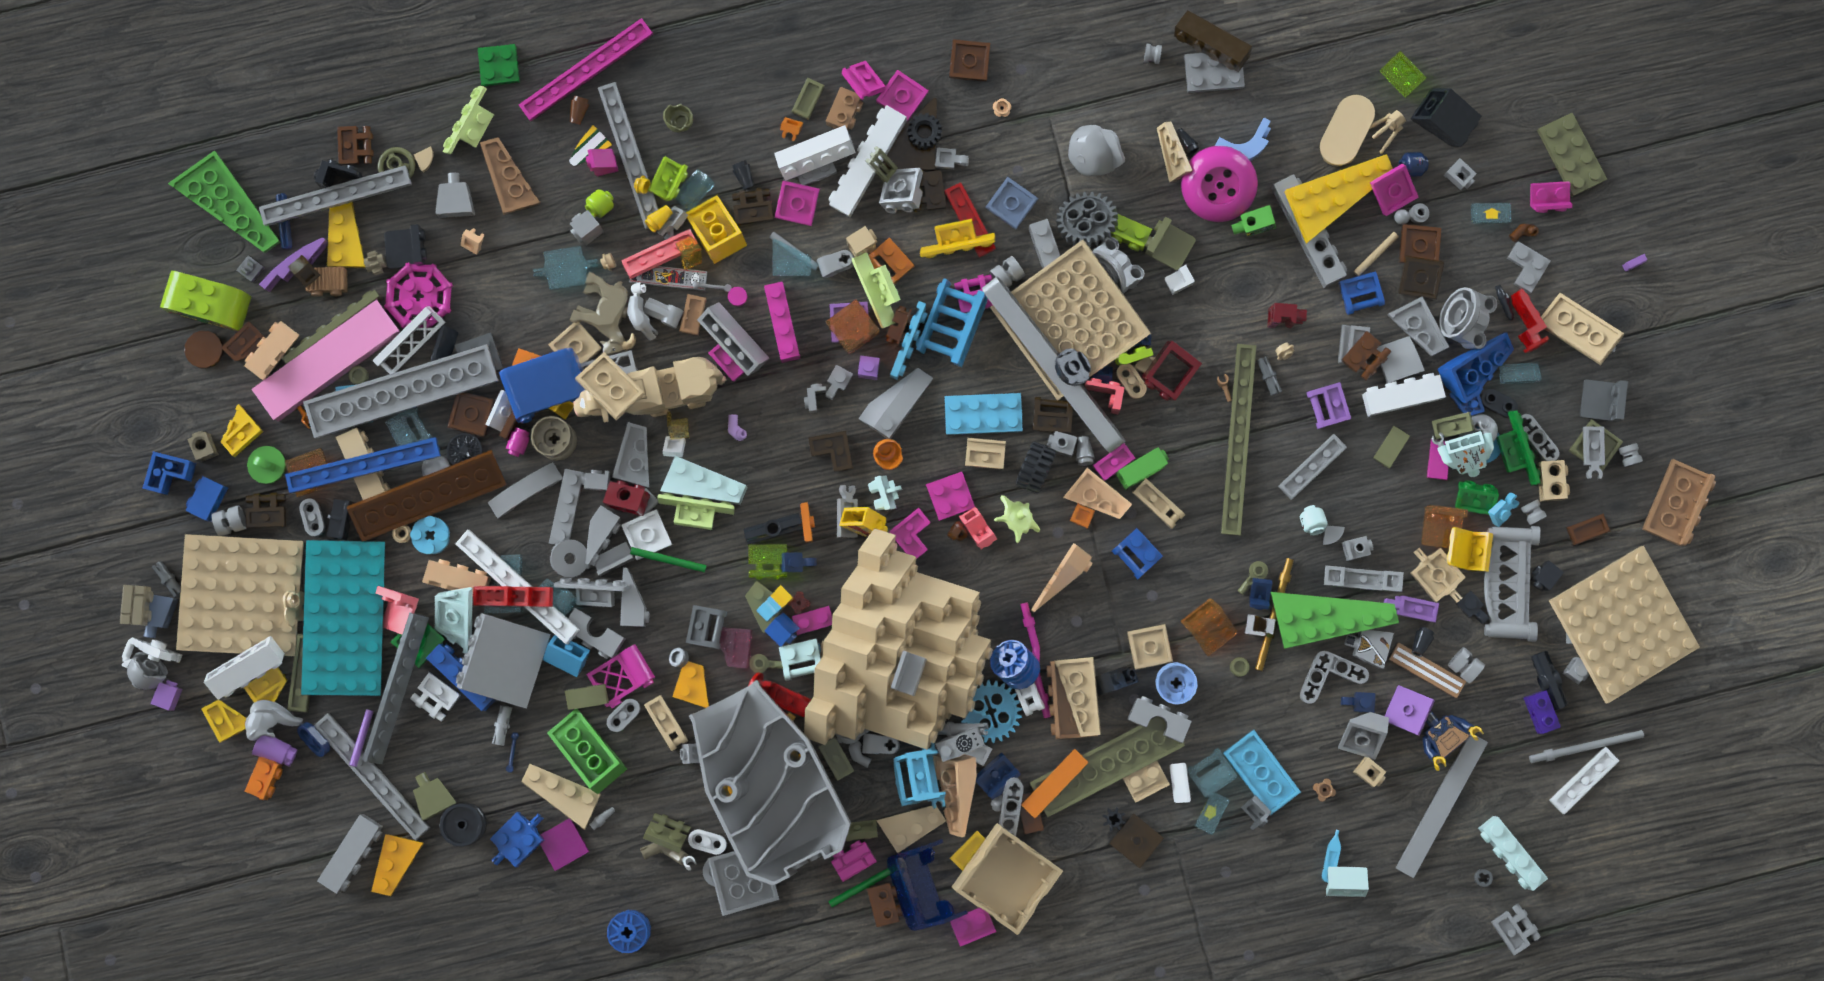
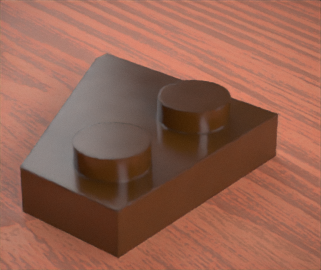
[221,321,266,361]

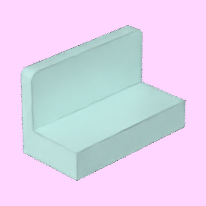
[1326,867,1369,897]

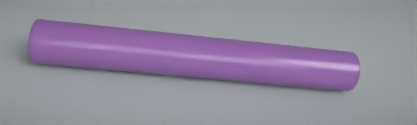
[349,709,373,767]

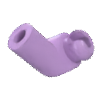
[728,415,747,441]

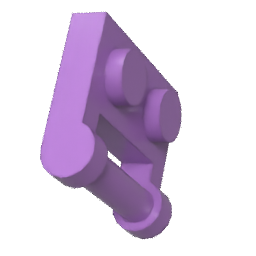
[1306,382,1351,429]

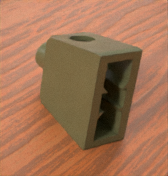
[413,772,456,822]

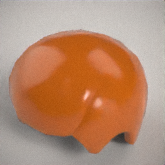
[873,439,903,470]

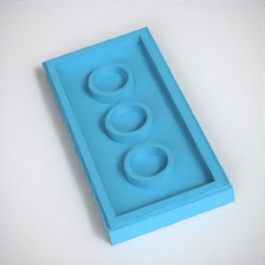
[1223,730,1301,815]

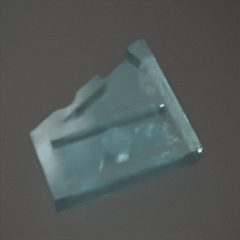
[773,239,811,276]

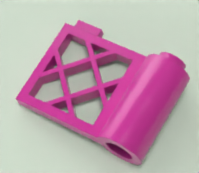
[586,644,655,708]

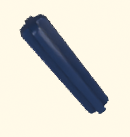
[276,193,292,249]

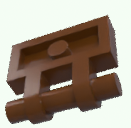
[337,126,374,166]
[1341,331,1391,381]

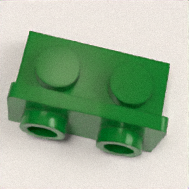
[1455,480,1499,515]

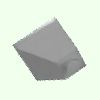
[1338,712,1389,760]

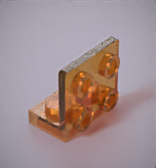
[1421,505,1468,548]
[1181,598,1238,656]

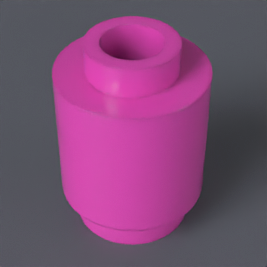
[506,427,530,457]

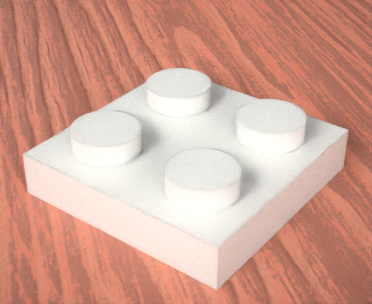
[622,509,672,560]

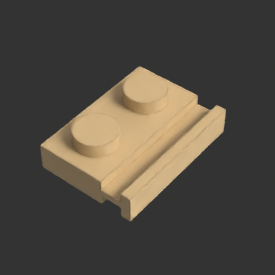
[965,438,1006,470]
[1122,761,1170,803]

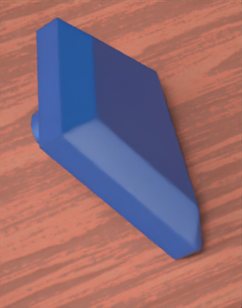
[1449,393,1485,416]

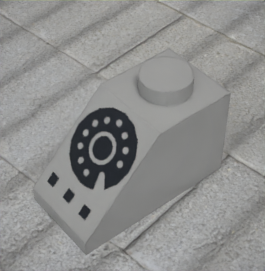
[936,727,985,762]

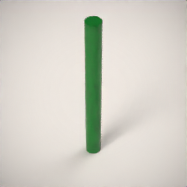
[630,547,706,573]
[828,863,900,908]

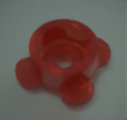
[788,591,810,614]

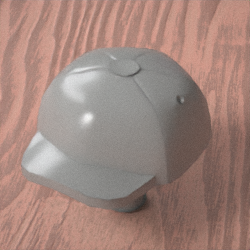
[1068,125,1125,176]

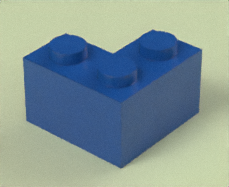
[143,451,197,495]

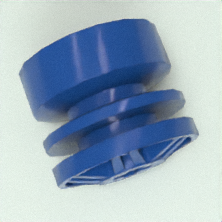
[990,640,1040,690]
[607,910,651,953]

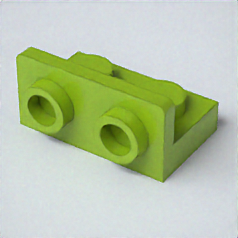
[1111,214,1152,251]

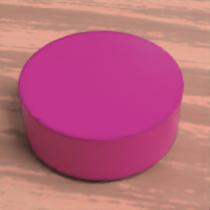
[728,287,747,307]

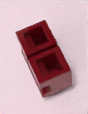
[1267,303,1307,329]

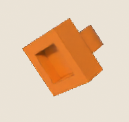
[780,117,803,141]

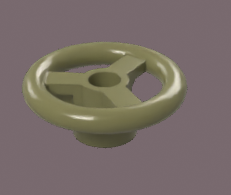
[378,147,415,178]

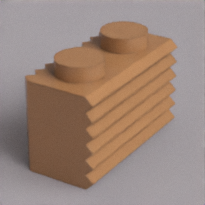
[306,267,348,296]

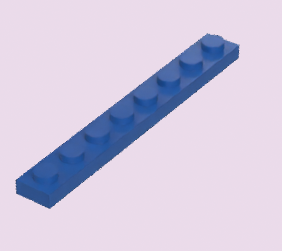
[285,437,441,493]

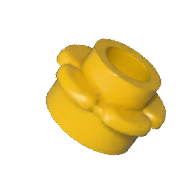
[634,176,651,194]

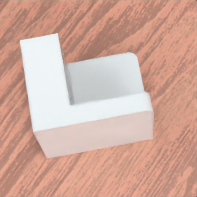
[1165,265,1195,295]

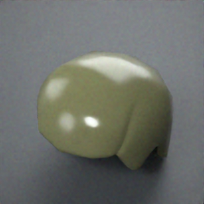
[663,104,693,132]

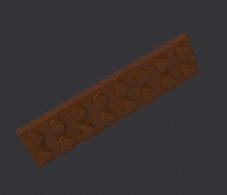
[347,450,507,542]

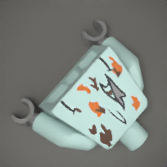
[1432,419,1494,477]

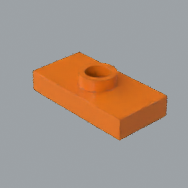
[800,502,815,543]

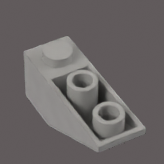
[586,505,621,569]

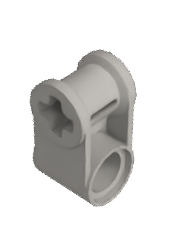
[817,250,854,278]
[862,734,900,754]

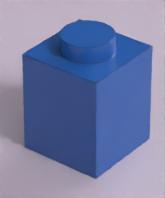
[765,612,800,647]

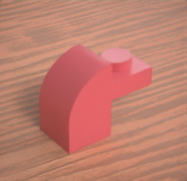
[959,507,997,549]

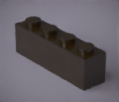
[1174,10,1252,72]

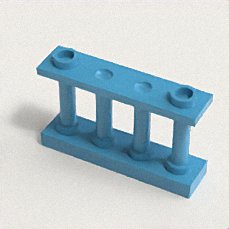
[916,279,988,367]

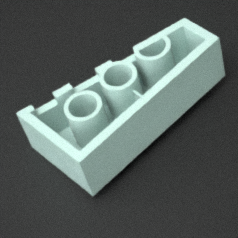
[660,456,748,505]

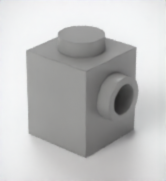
[1047,431,1077,457]

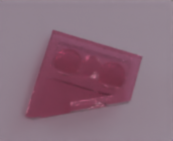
[720,627,752,668]

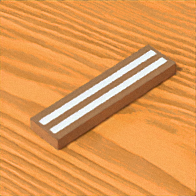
[1388,643,1466,698]

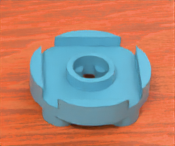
[410,516,450,555]

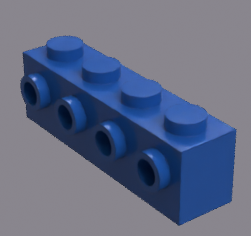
[426,644,496,711]

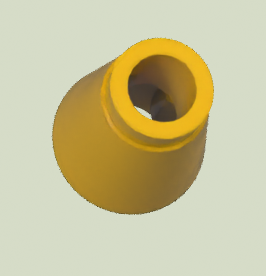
[644,205,673,232]

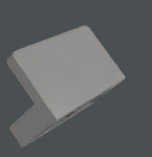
[595,542,635,576]
[891,651,927,696]

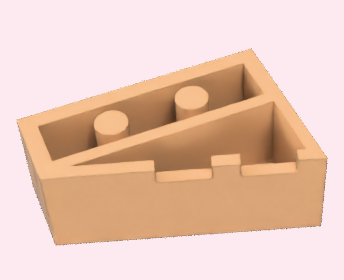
[244,321,300,380]
[422,559,491,596]

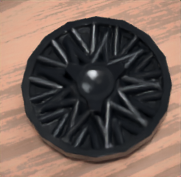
[447,433,483,465]

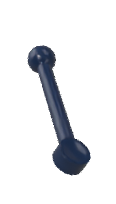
[506,732,519,772]

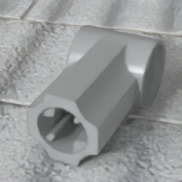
[643,298,684,329]

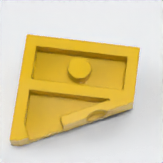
[221,404,264,457]
[244,667,287,703]
[202,700,246,743]

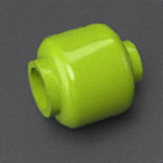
[585,189,614,218]

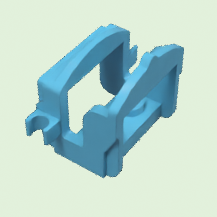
[893,743,946,809]

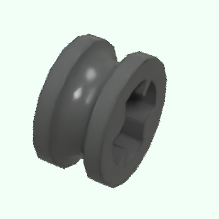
[1474,869,1493,887]

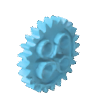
[961,680,1022,743]

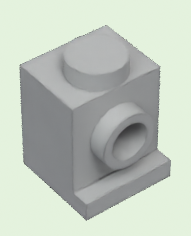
[1443,158,1477,190]
[581,470,611,491]
[1342,536,1373,561]
[1562,657,1589,685]

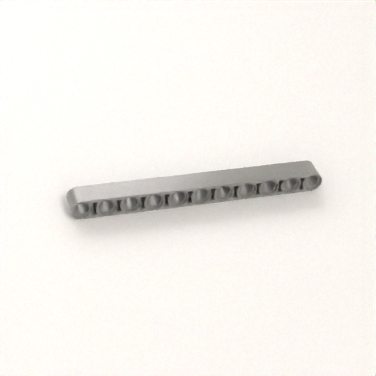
[982,276,1126,453]

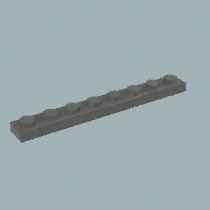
[362,612,429,764]

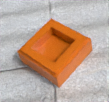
[1070,503,1095,528]

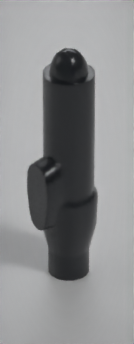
[1495,285,1514,320]

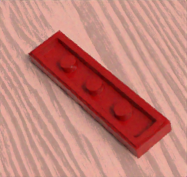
[944,182,996,258]

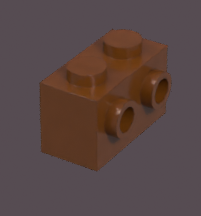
[867,882,902,927]

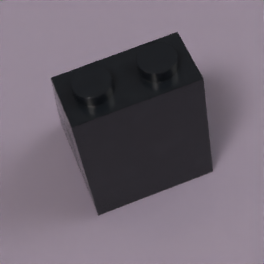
[1411,88,1482,147]

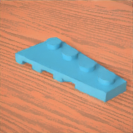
[890,301,928,380]

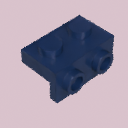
[976,752,1021,800]

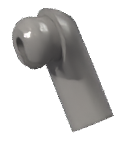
[991,791,1017,812]

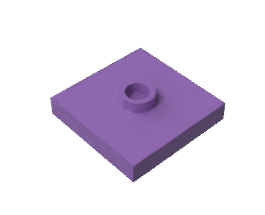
[1385,685,1435,736]

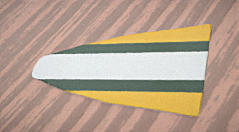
[569,125,612,166]

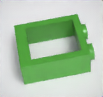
[1116,447,1169,491]

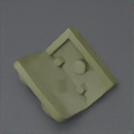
[1145,217,1196,271]

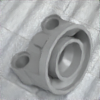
[1092,237,1145,294]
[1439,287,1497,349]

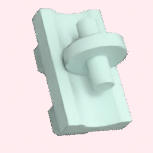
[868,475,902,510]

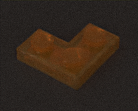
[285,448,328,497]

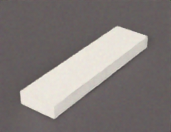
[1549,747,1619,814]

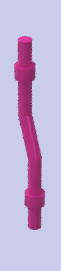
[1020,602,1051,718]

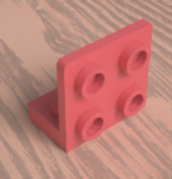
[1084,378,1124,415]
[376,586,419,634]

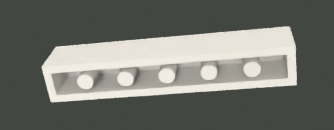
[828,105,908,217]

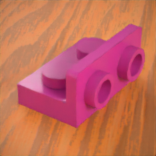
[1530,181,1572,213]

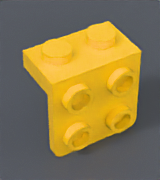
[1447,527,1493,572]

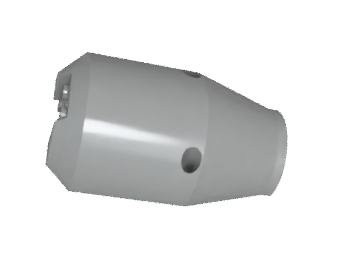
[689,680,851,885]

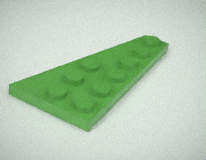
[168,150,281,253]
[1271,592,1399,649]

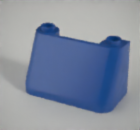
[499,348,585,423]

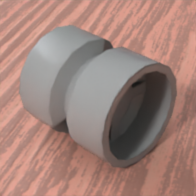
[989,256,1025,288]
[212,505,246,536]
[1448,647,1485,684]

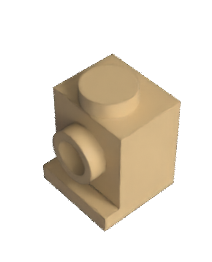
[1353,757,1386,787]

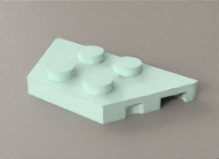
[435,587,473,654]

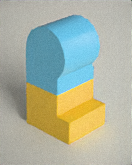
[756,585,794,622]

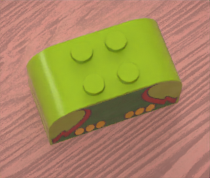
[160,271,252,332]

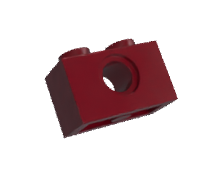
[603,480,650,516]

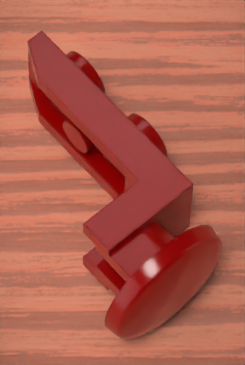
[1511,288,1549,353]
[748,672,812,717]

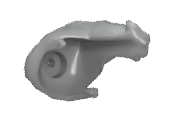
[245,700,303,741]

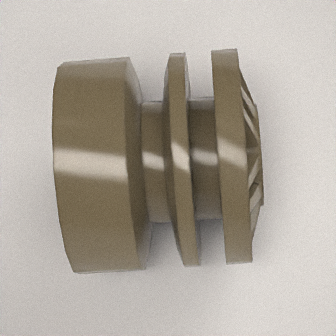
[531,416,577,461]

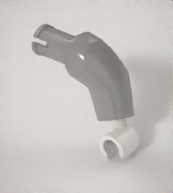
[627,282,658,340]

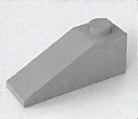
[620,568,650,627]

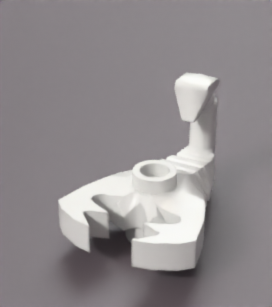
[122,637,182,668]

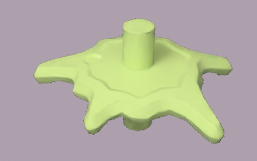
[994,496,1040,543]

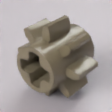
[364,250,387,275]

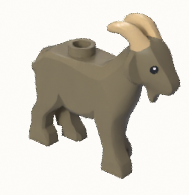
[570,272,636,355]

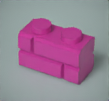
[831,840,877,882]

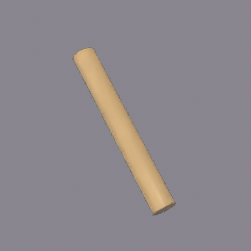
[1353,232,1399,276]

